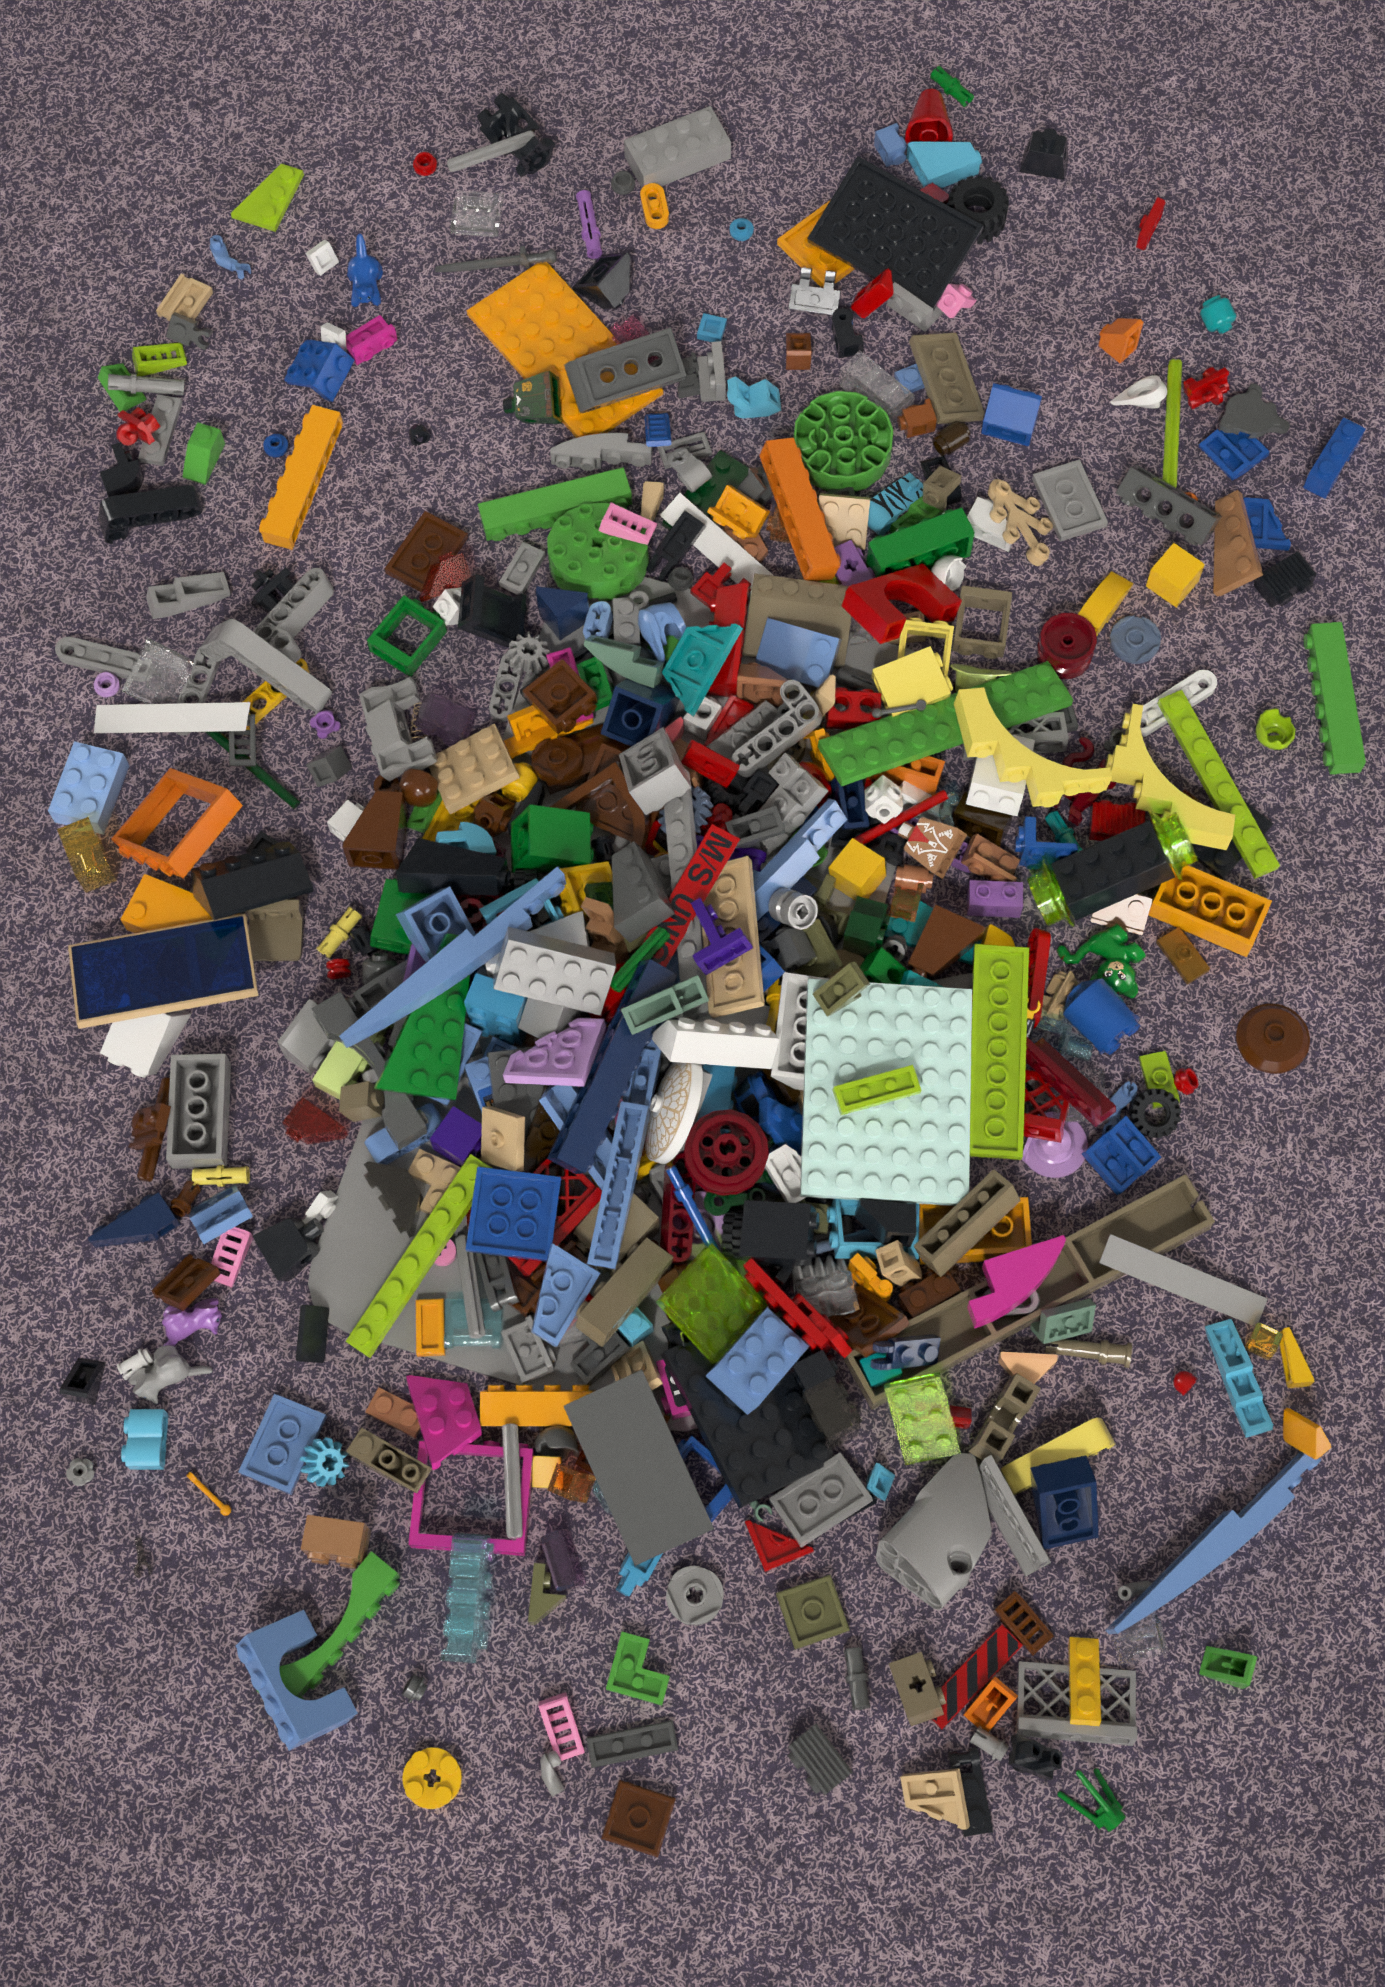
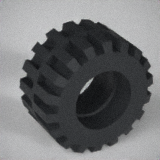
[948,175,1009,244]

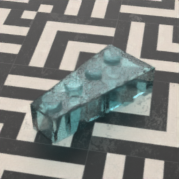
[441,1533,495,1663]

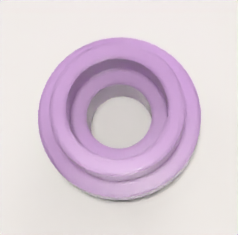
[94,672,120,697]

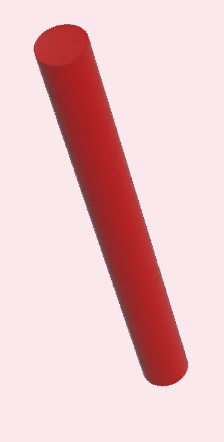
[853,790,949,845]

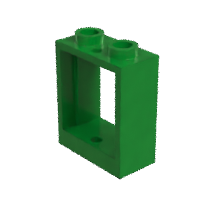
[367,595,447,677]

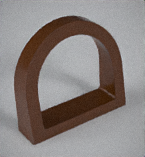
[550,762,649,870]

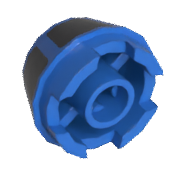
[734,1071,780,1124]

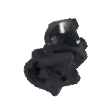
[477,93,556,177]

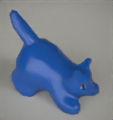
[347,233,383,307]

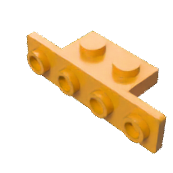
[504,705,594,759]

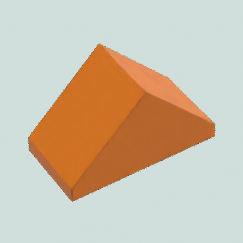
[963,1677,1018,1732]

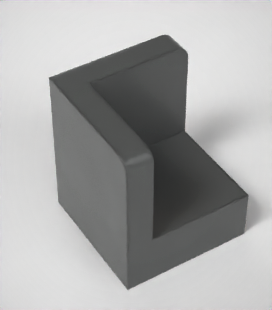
[306,745,352,787]

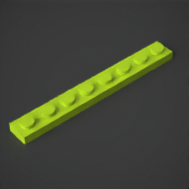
[1157,690,1280,879]
[345,1154,492,1358]

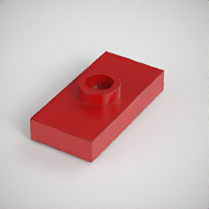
[1136,197,1166,251]

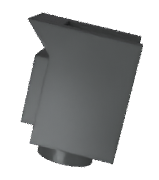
[738,467,773,506]

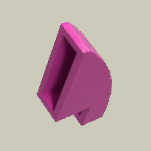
[967,1235,1066,1329]

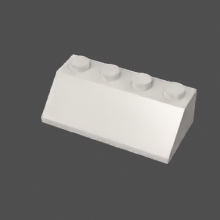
[771,972,830,1090]
[652,1017,779,1069]

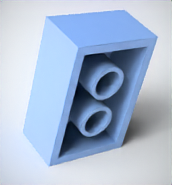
[48,741,130,835]

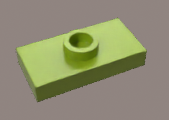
[1138,1051,1180,1109]

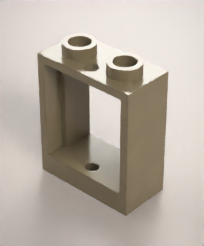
[952,585,1012,659]

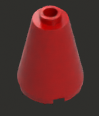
[905,89,953,145]

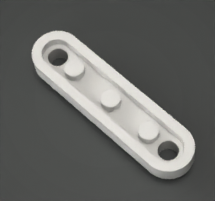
[1140,670,1217,737]

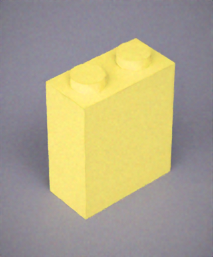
[872,646,953,717]

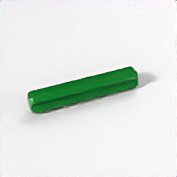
[610,927,670,993]

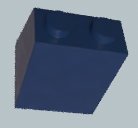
[600,678,679,747]

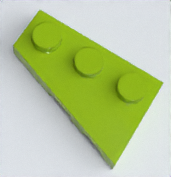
[230,164,304,232]

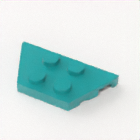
[662,624,743,717]

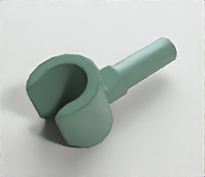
[750,1501,772,1522]

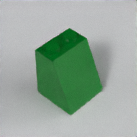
[511,805,593,873]

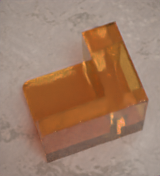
[890,883,924,922]

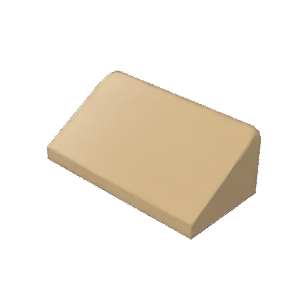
[804,674,836,719]

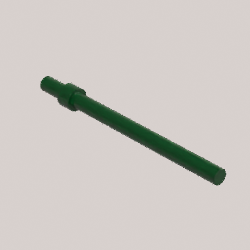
[201,731,301,809]

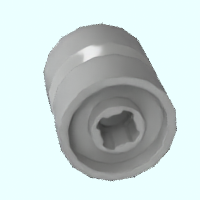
[768,887,818,930]

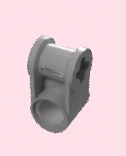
[668,448,712,493]

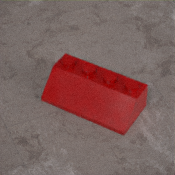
[707,583,748,697]

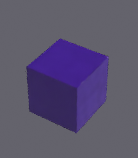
[430,1106,482,1167]

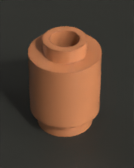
[895,864,934,894]

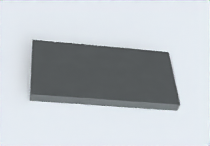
[564,1370,714,1566]

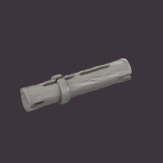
[108,373,184,396]

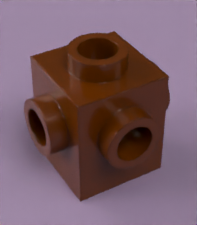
[473,792,515,838]

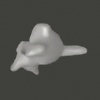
[128,1345,213,1404]

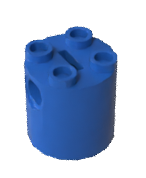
[1063,978,1141,1056]

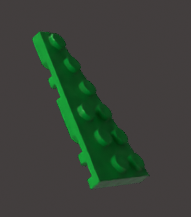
[374,933,470,1100]

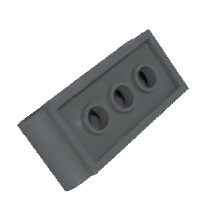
[564,328,687,414]

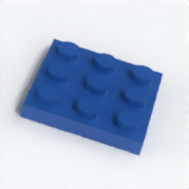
[466,1167,561,1261]

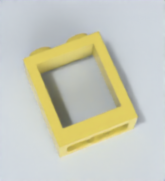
[897,618,954,677]

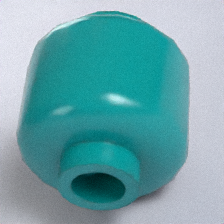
[1200,295,1237,334]

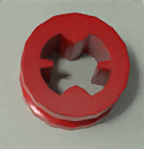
[326,959,351,980]

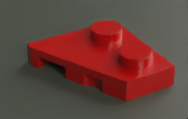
[792,1293,853,1359]

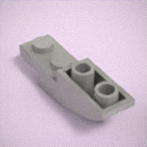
[550,433,652,471]

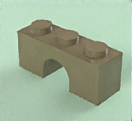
[968,1373,1041,1464]

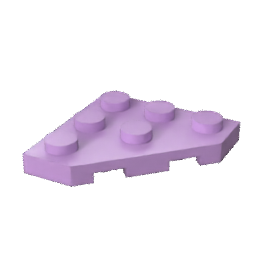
[503,1018,606,1087]

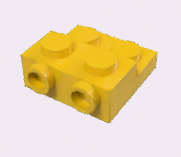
[559,861,613,923]

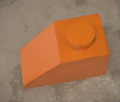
[1098,318,1144,364]

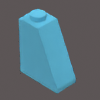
[906,142,982,188]

